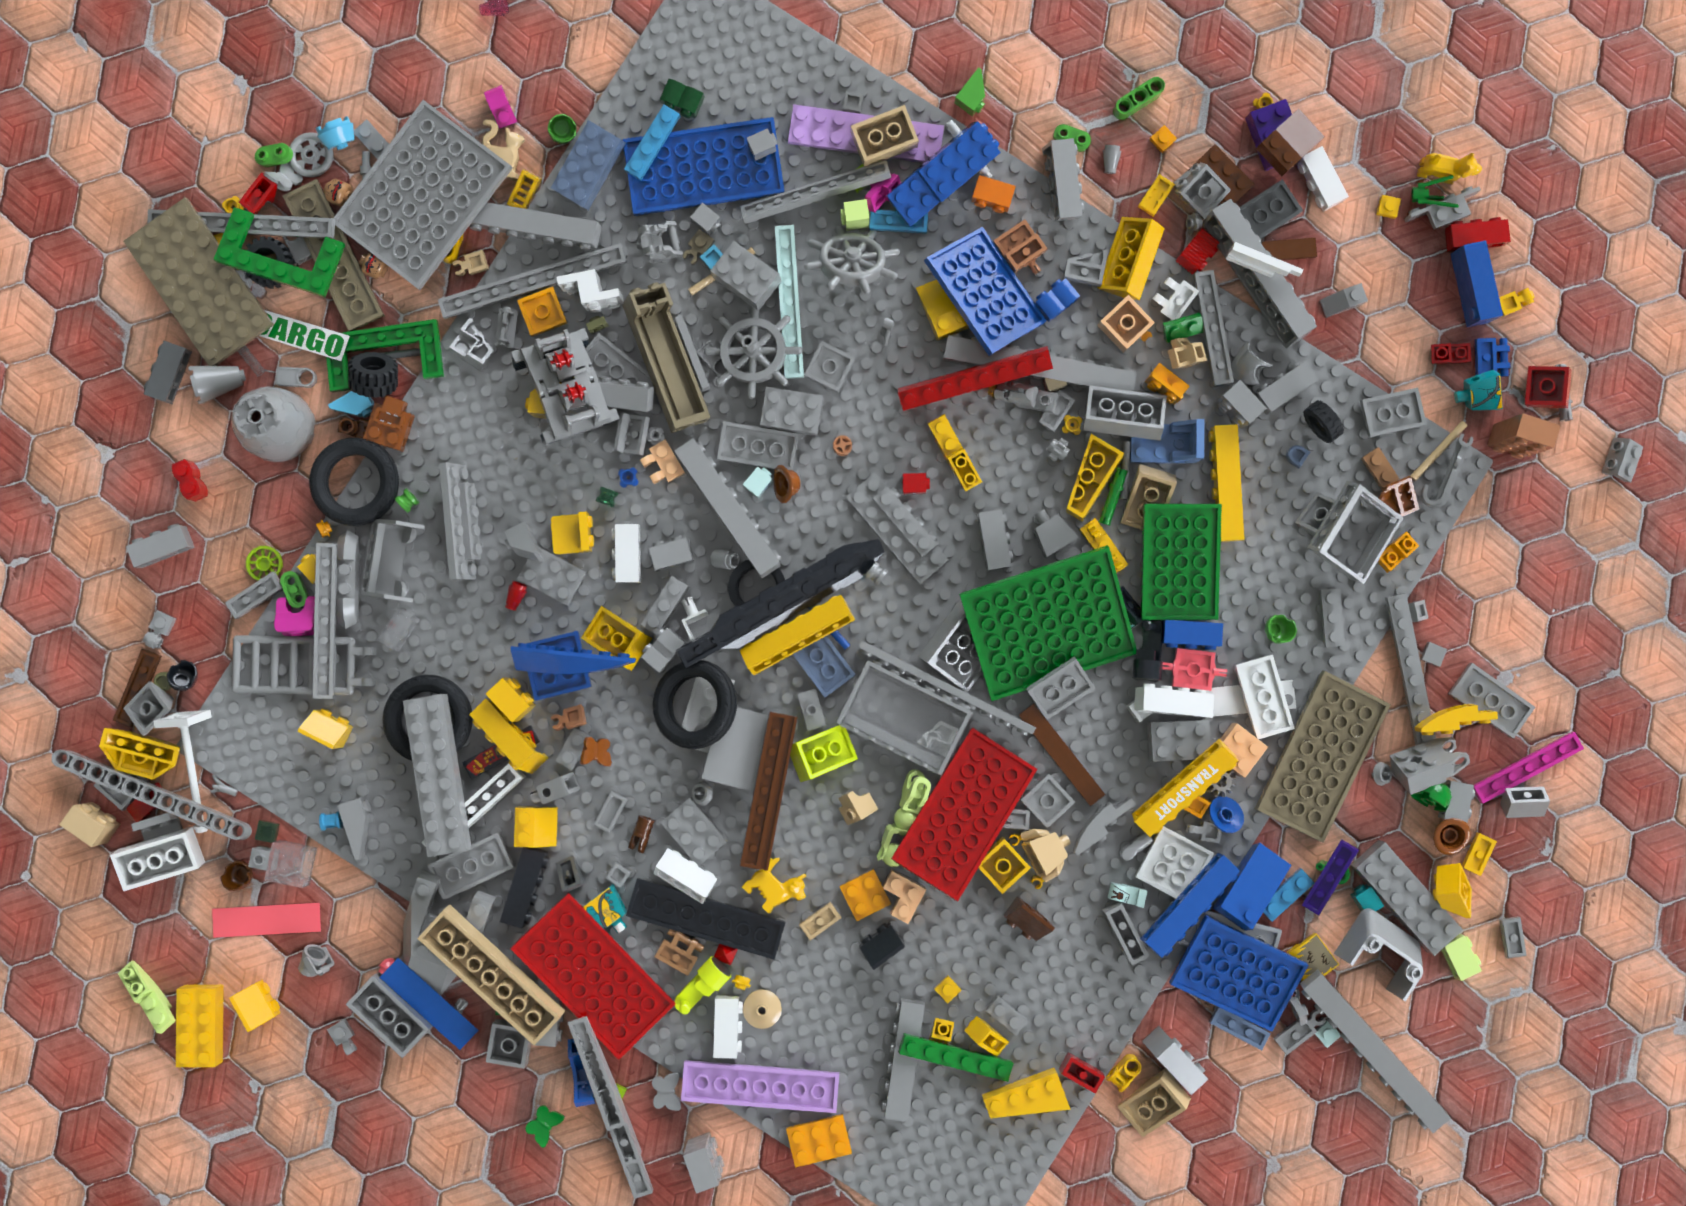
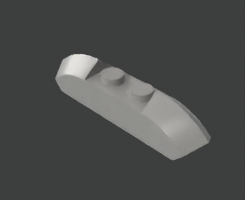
[336,530,360,628]

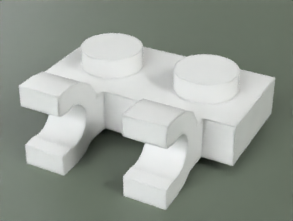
[1152,277,1199,320]

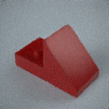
[239,172,278,215]

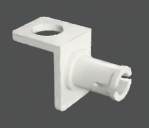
[681,597,709,641]

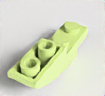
[118,960,176,1034]

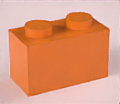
[971,175,1016,213]

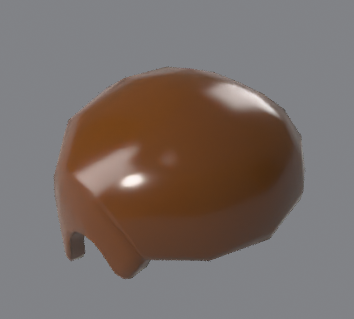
[220,861,253,891]

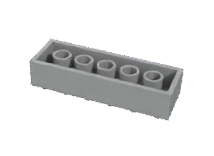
[1350,840,1463,956]

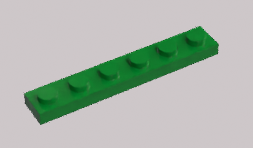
[898,1033,1014,1082]

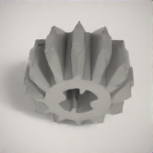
[1207,770,1237,797]

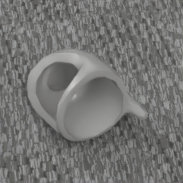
[1231,342,1272,385]

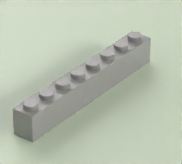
[469,202,602,250]
[674,438,781,579]

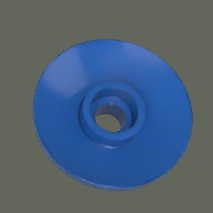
[1209,796,1244,833]

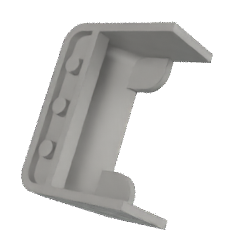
[360,519,425,602]
[1334,908,1423,1002]

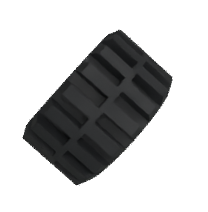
[245,236,296,289]
[348,352,398,398]

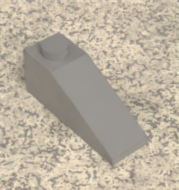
[337,797,371,861]

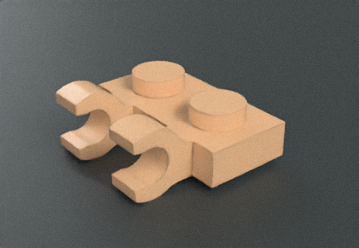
[640,439,685,484]

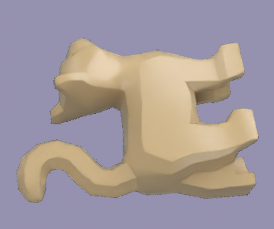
[482,119,525,181]

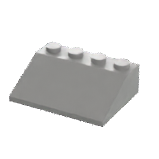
[918,599,982,693]

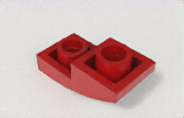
[1431,343,1471,364]
[126,782,162,822]

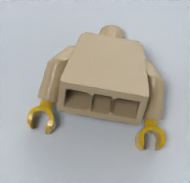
[1009,829,1071,889]

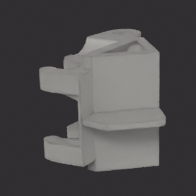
[636,221,683,263]

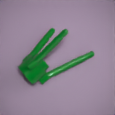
[1411,175,1459,208]

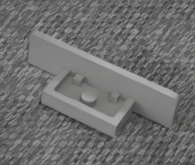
[1404,186,1481,230]

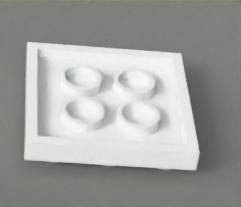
[1135,826,1214,898]

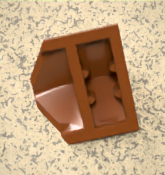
[1378,476,1419,520]

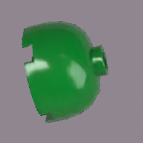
[1411,782,1452,812]

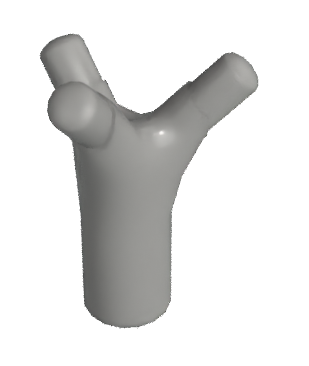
[211,775,238,796]

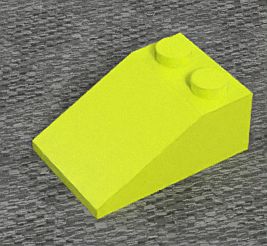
[790,725,858,782]

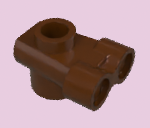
[337,418,369,438]

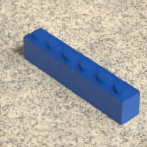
[1140,853,1240,958]

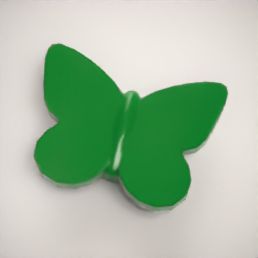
[525,1105,565,1148]

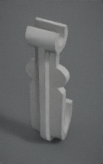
[1421,434,1473,508]

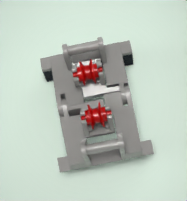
[511,328,620,446]

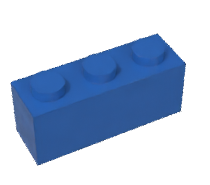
[1162,620,1223,650]

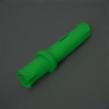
[1098,467,1128,526]

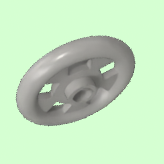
[289,132,334,177]

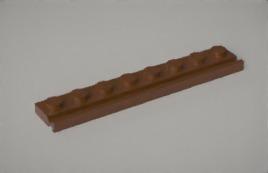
[740,711,797,871]

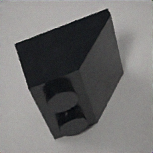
[859,922,905,970]

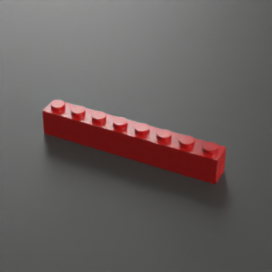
[898,346,1053,411]

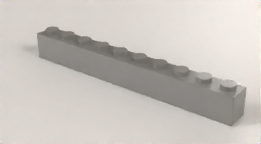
[943,333,1137,391]
[1300,969,1451,1133]

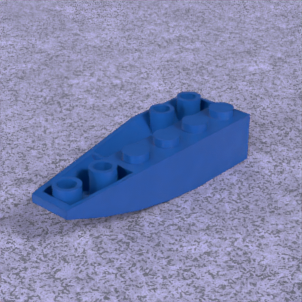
[510,643,636,674]

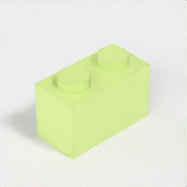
[840,199,869,231]
[1441,934,1482,981]

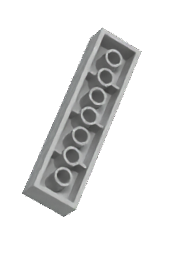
[1203,199,1317,349]
[403,694,472,857]

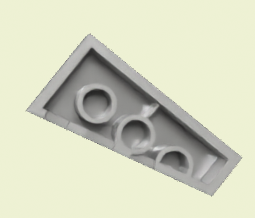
[1042,138,1084,221]

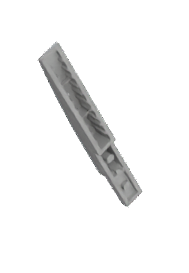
[568,1016,653,1199]

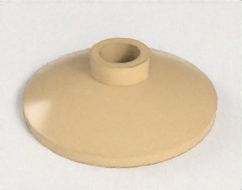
[743,989,782,1029]

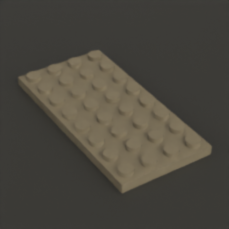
[123,197,274,366]
[1255,670,1391,843]

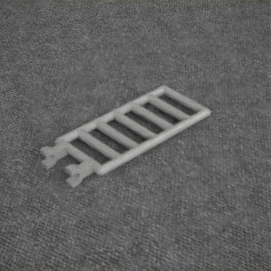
[232,635,376,695]

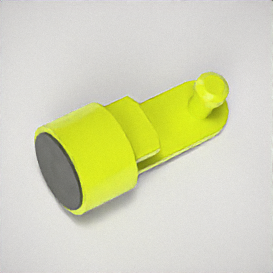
[674,956,731,1015]

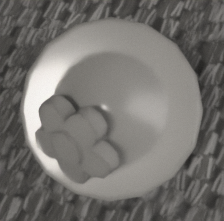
[1371,762,1392,786]
[692,782,713,806]

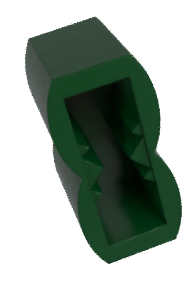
[660,78,705,119]

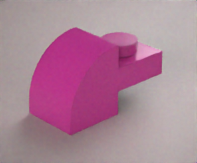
[484,85,517,129]
[865,173,901,213]

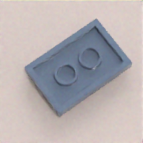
[793,636,856,697]

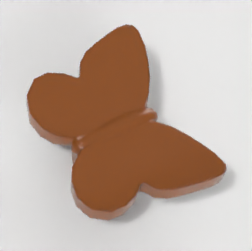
[580,737,612,767]

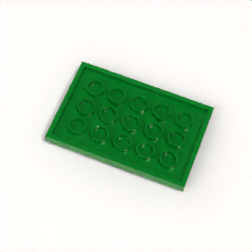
[1140,504,1222,620]

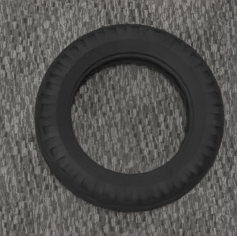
[309,438,399,526]
[653,660,737,749]
[383,675,473,761]

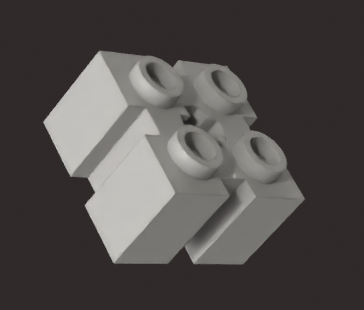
[641,628,687,673]

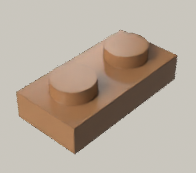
[1361,447,1400,490]

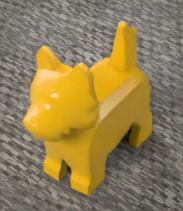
[1417,153,1482,185]
[742,857,806,914]

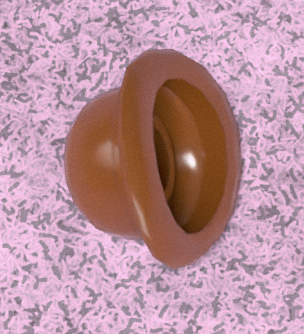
[773,465,801,503]
[1433,818,1471,855]

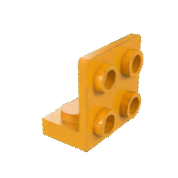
[1144,363,1189,405]

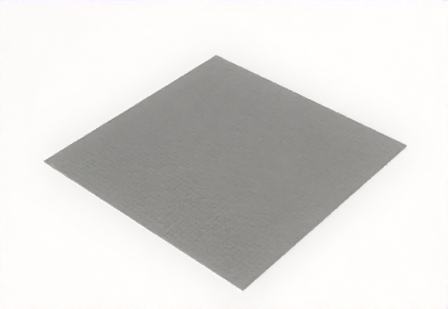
[177,0,1493,1206]

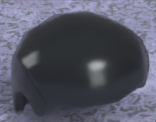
[166,660,198,691]

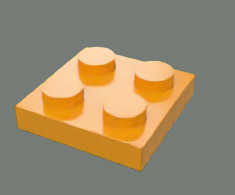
[517,286,567,337]
[839,869,891,921]

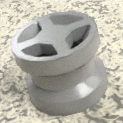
[865,562,888,586]

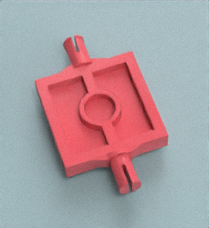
[1162,648,1227,691]

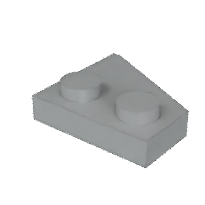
[1063,250,1108,287]

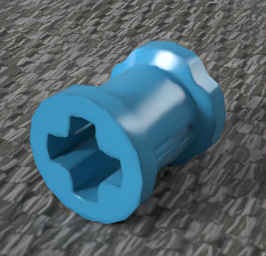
[319,811,343,831]

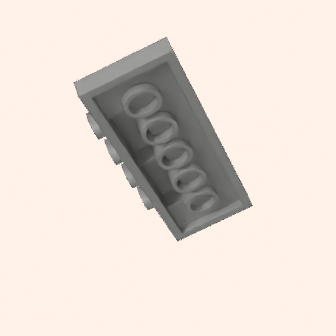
[439,462,482,580]
[846,472,949,585]

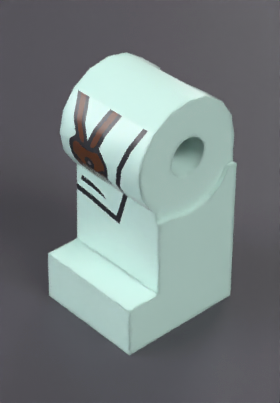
[1108,882,1147,908]

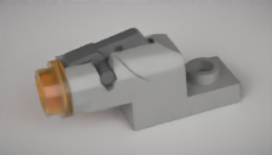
[988,381,1059,413]

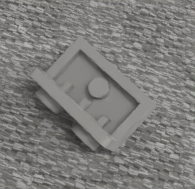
[614,413,650,456]
[1602,438,1643,483]

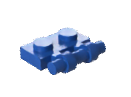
[1474,338,1511,377]

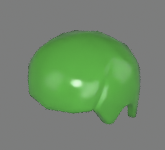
[548,114,576,144]
[1264,615,1297,644]

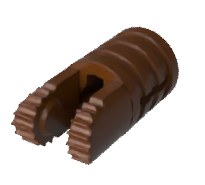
[628,815,655,854]

